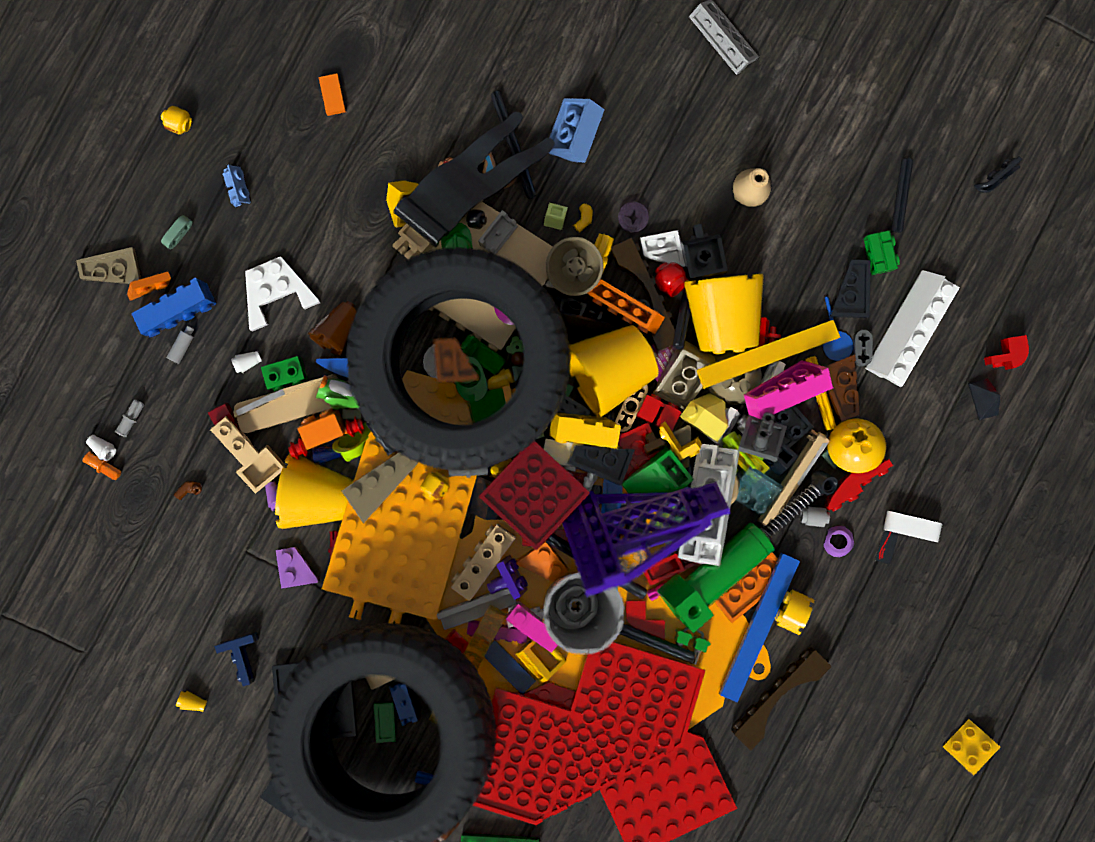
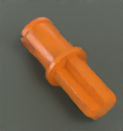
[83,452,121,480]

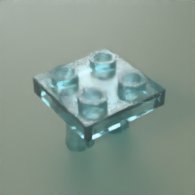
[736,466,783,516]

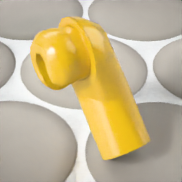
[573,204,593,233]

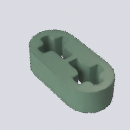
[161,215,192,249]

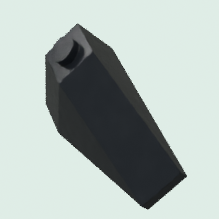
[553,289,630,334]

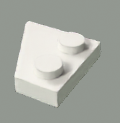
[640,230,685,267]

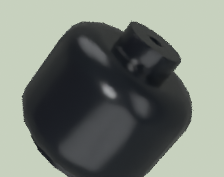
[466,209,487,229]

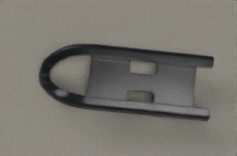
[974,156,1022,193]

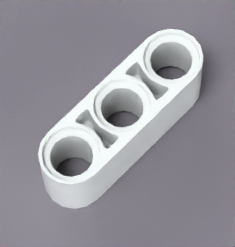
[883,511,942,542]

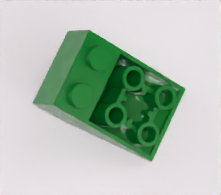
[622,447,694,493]

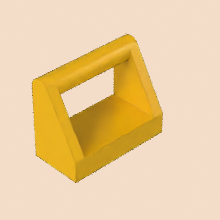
[515,640,567,684]

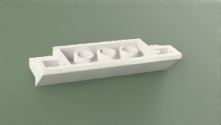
[865,270,960,387]
[678,444,740,566]

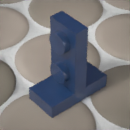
[215,632,259,686]

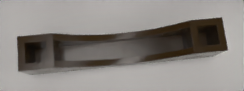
[610,238,676,354]
[731,647,832,751]

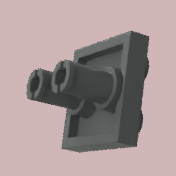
[738,413,787,462]

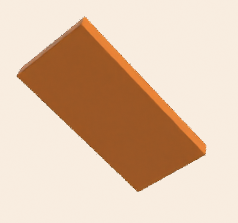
[715,552,778,623]

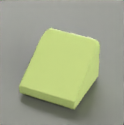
[544,203,568,230]

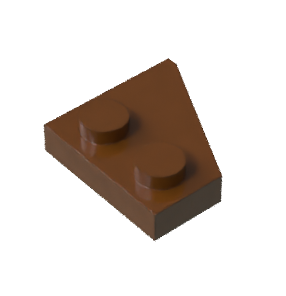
[434,339,478,383]

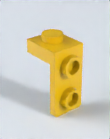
[659,422,702,460]

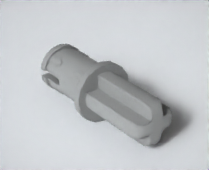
[115,400,144,437]

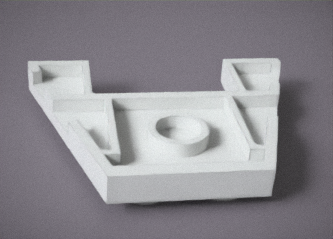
[245,257,320,331]

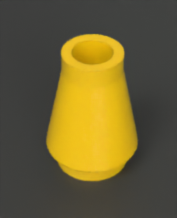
[487,368,515,391]
[176,691,207,712]

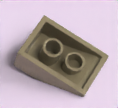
[653,341,716,410]

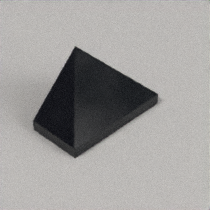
[968,378,1001,420]

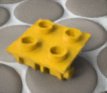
[943,719,1000,775]

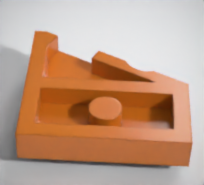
[127,272,171,301]
[516,541,569,582]

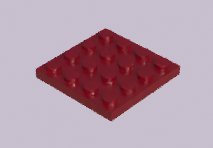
[479,441,590,550]

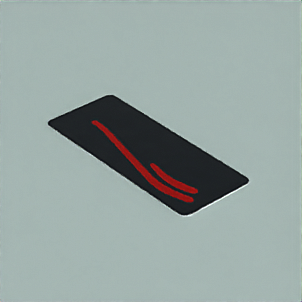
[875,530,899,564]

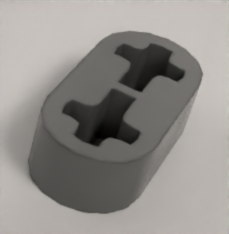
[853,330,873,367]

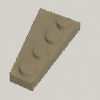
[342,453,418,523]

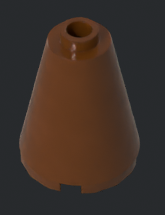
[308,301,357,356]

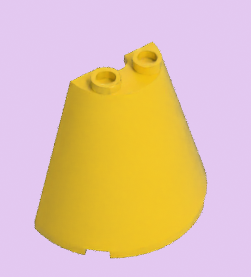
[275,454,354,529]

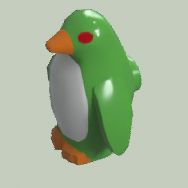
[316,375,358,409]

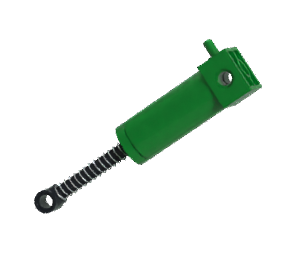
[657,470,838,633]

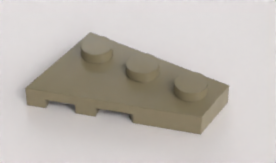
[76,247,141,284]

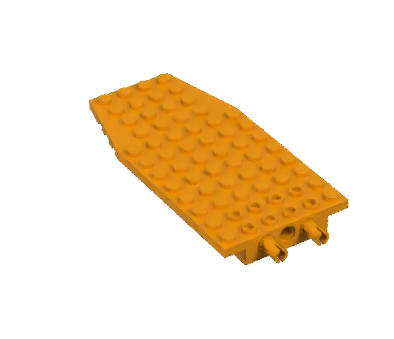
[322,370,476,624]

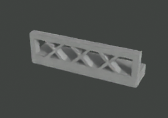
[689,0,759,75]
[437,587,517,630]

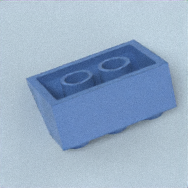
[549,98,604,163]

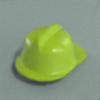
[332,422,371,462]

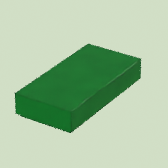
[374,701,396,743]

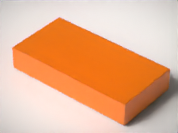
[319,74,346,116]

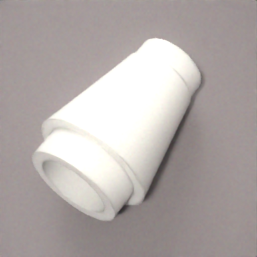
[231,351,261,373]
[86,435,116,461]

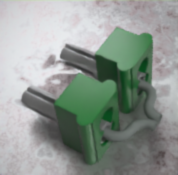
[673,627,711,665]

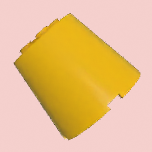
[684,274,763,354]
[569,325,658,417]

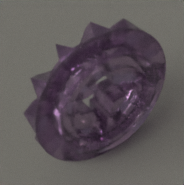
[618,202,649,233]

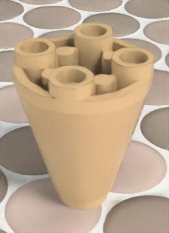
[733,169,771,207]

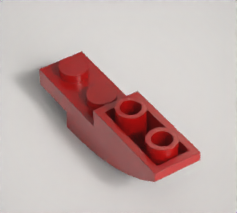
[823,459,893,511]

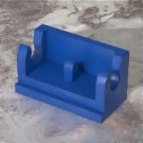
[389,682,420,726]

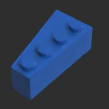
[131,277,216,337]

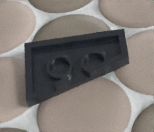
[567,445,635,486]

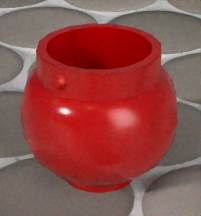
[655,262,690,297]

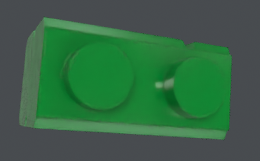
[863,231,900,275]

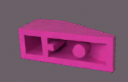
[506,600,558,653]

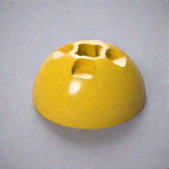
[827,418,886,473]

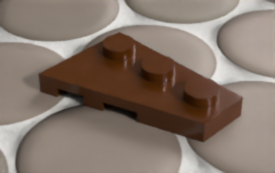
[824,355,860,422]

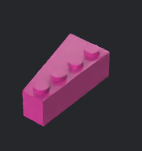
[744,360,833,419]

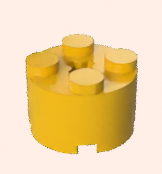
[775,589,814,635]

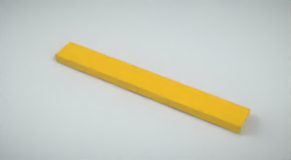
[696,320,840,389]

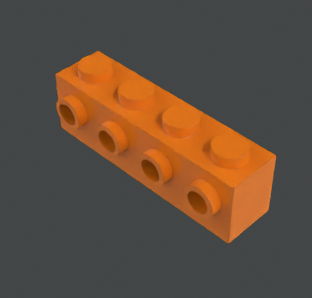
[587,279,665,334]

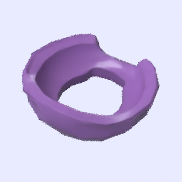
[824,526,854,557]

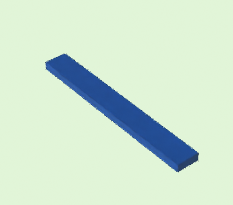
[719,553,800,703]

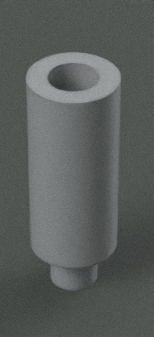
[166,326,194,364]

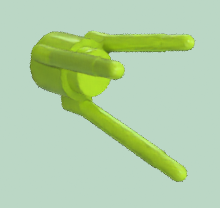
[722,431,764,472]

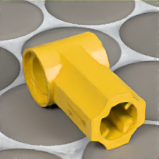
[595,234,614,275]

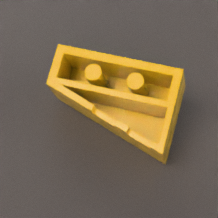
[549,413,621,448]

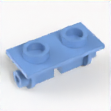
[223,165,251,207]

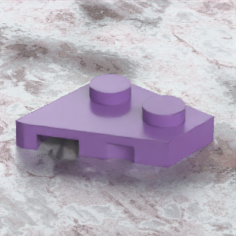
[276,547,320,589]

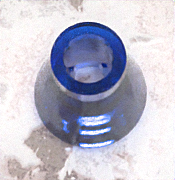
[312,446,341,464]

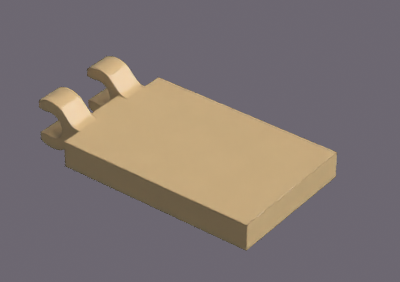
[393,224,433,259]

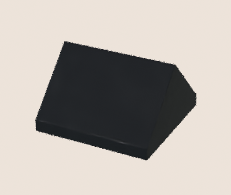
[468,475,503,520]

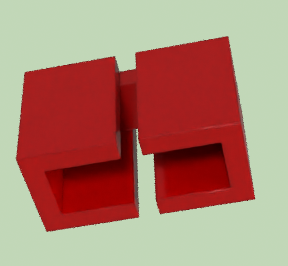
[636,393,681,431]

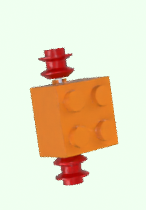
[288,408,365,460]

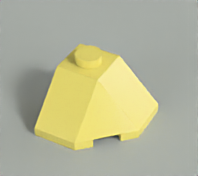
[680,393,728,442]

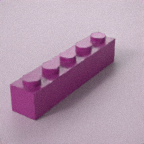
[467,620,527,644]

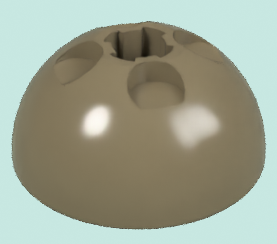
[546,237,603,296]
[707,350,762,405]

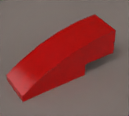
[644,550,699,586]

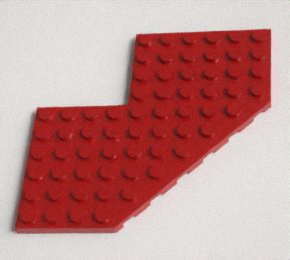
[473,641,706,825]
[521,681,737,842]

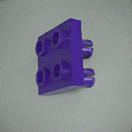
[487,555,528,600]

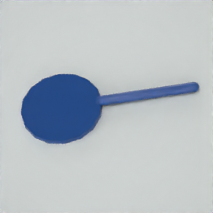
[823,296,853,361]

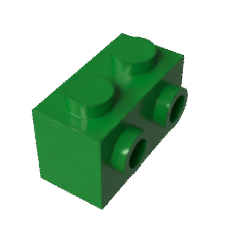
[261,356,308,392]

